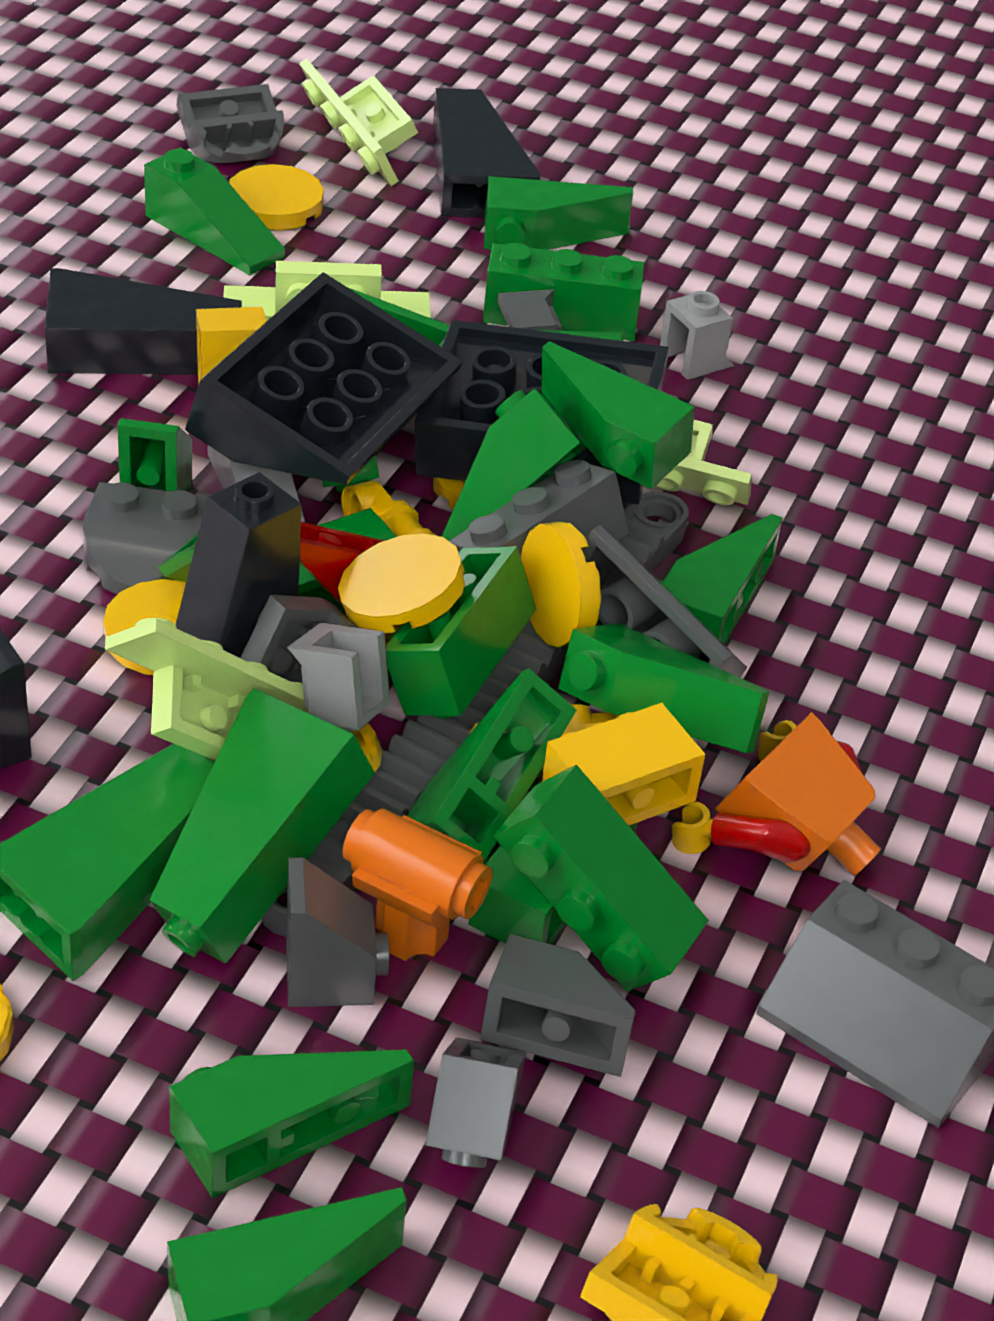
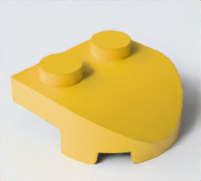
[580,1204,777,1321]

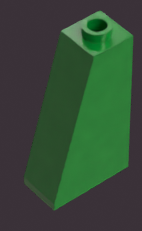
[150,688,375,964]
[0,744,215,981]

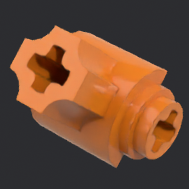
[342,808,493,961]

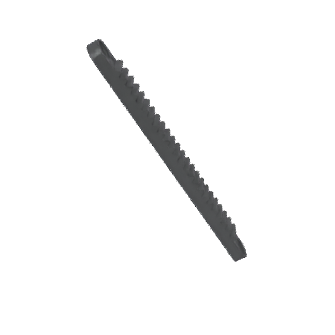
[261,491,689,937]

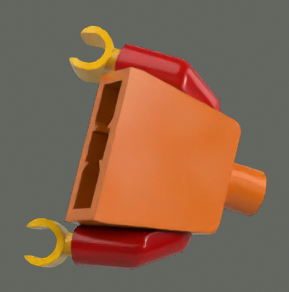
[672,712,882,876]

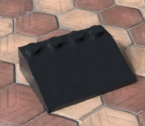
[185,272,463,485]
[414,320,669,505]

